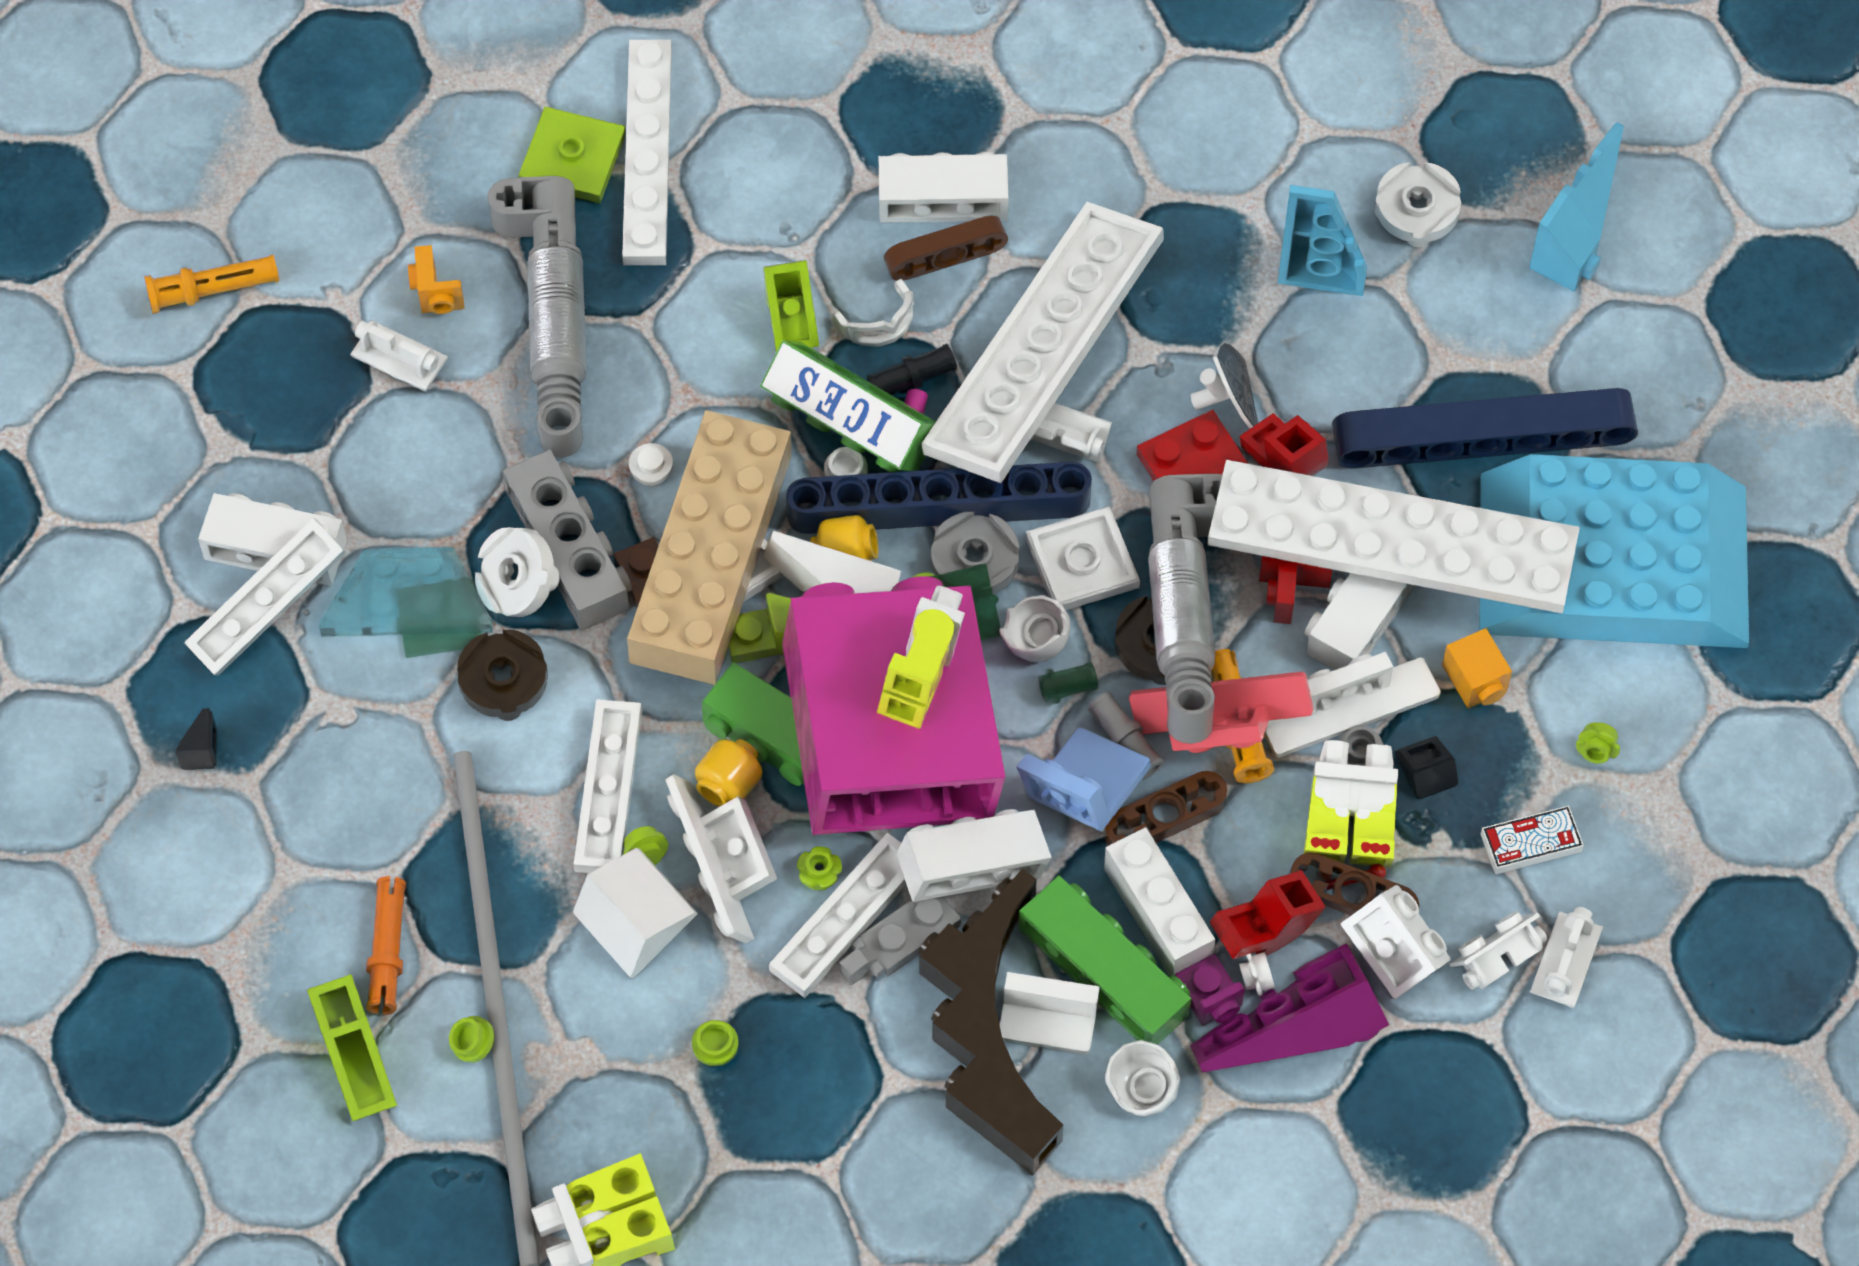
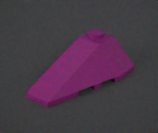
[1190,943,1389,1072]

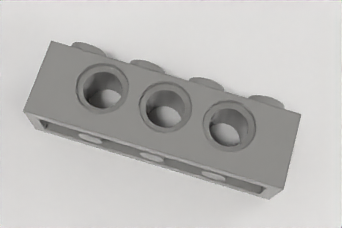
[502,449,632,631]

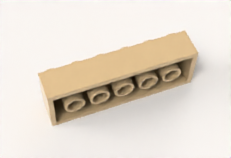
[627,410,791,685]

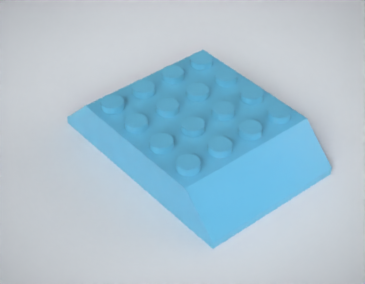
[1479,454,1749,648]

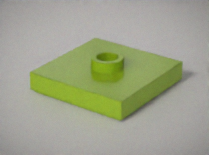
[518,106,626,204]

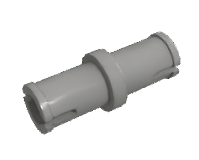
[1087,692,1165,780]

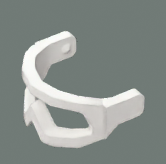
[833,279,914,347]

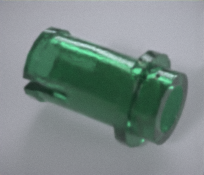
[1038,662,1098,704]

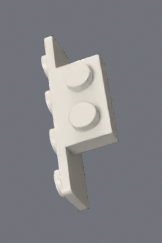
[1264,652,1440,758]
[665,774,777,944]

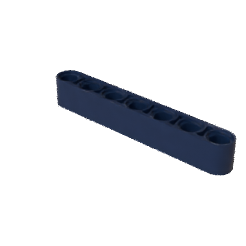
[1332,388,1638,468]
[786,462,1092,534]

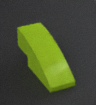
[307,974,397,1122]

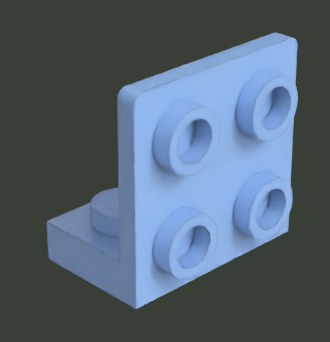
[1016,728,1151,832]

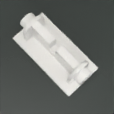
[350,320,448,392]
[1030,403,1112,463]
[1530,907,1603,1008]
[1448,911,1547,990]

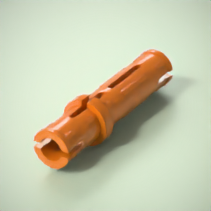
[366,876,406,1015]

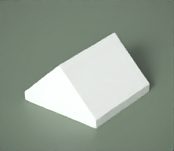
[573,848,698,979]

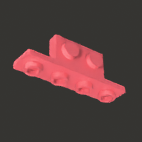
[1129,672,1314,753]

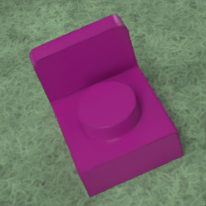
[1175,954,1245,1026]

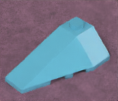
[1529,122,1624,292]
[1277,185,1367,296]

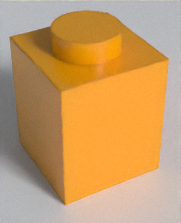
[1442,628,1512,709]

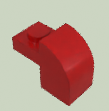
[1239,413,1328,476]
[1259,556,1333,624]
[1209,870,1326,959]

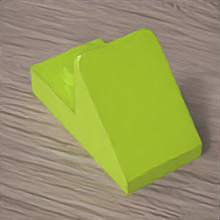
[763,260,819,352]
[728,593,791,663]

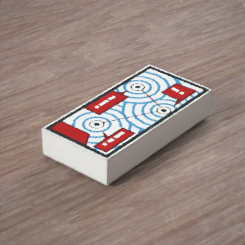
[1481,806,1584,875]

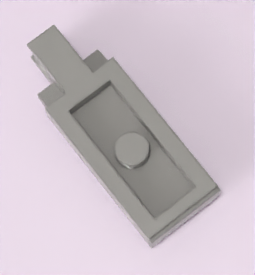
[840,897,961,986]

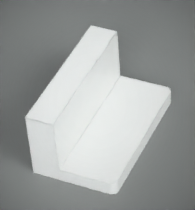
[1000,972,1100,1055]

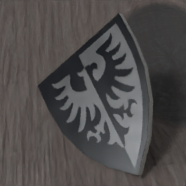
[1191,343,1258,429]

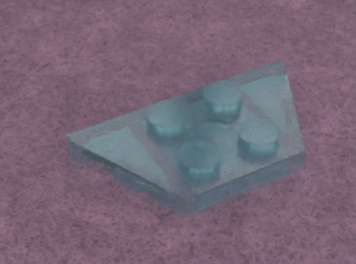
[319,547,493,637]

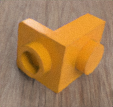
[408,245,465,314]

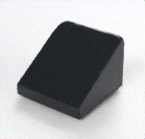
[176,708,217,770]
[1395,736,1458,799]

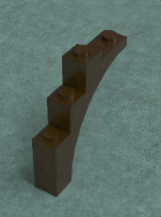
[918,868,1064,1175]

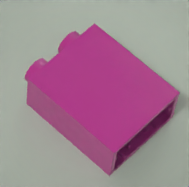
[782,576,1005,835]

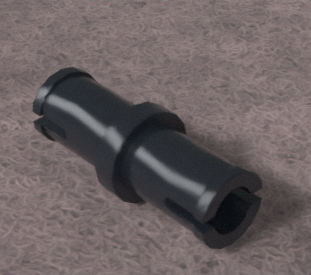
[866,343,957,395]

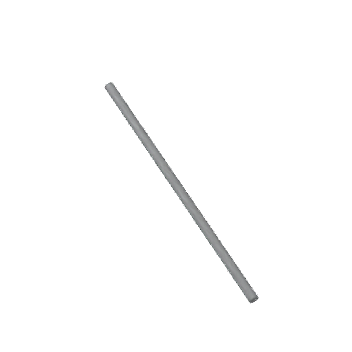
[454,751,539,1266]

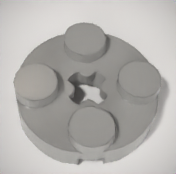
[931,512,1019,601]

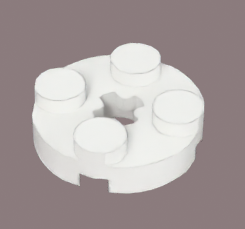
[1374,162,1461,248]
[475,527,559,617]

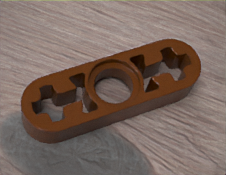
[884,215,1008,281]
[1105,771,1227,846]
[1289,853,1419,916]

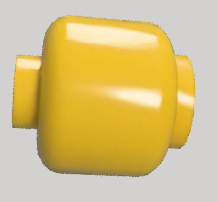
[810,515,879,561]
[694,739,762,807]

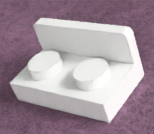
[1341,885,1451,1000]

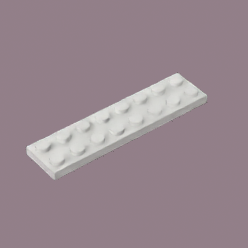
[922,202,1164,483]
[1208,460,1580,614]

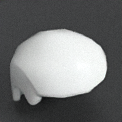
[999,595,1071,662]
[1105,1040,1180,1117]

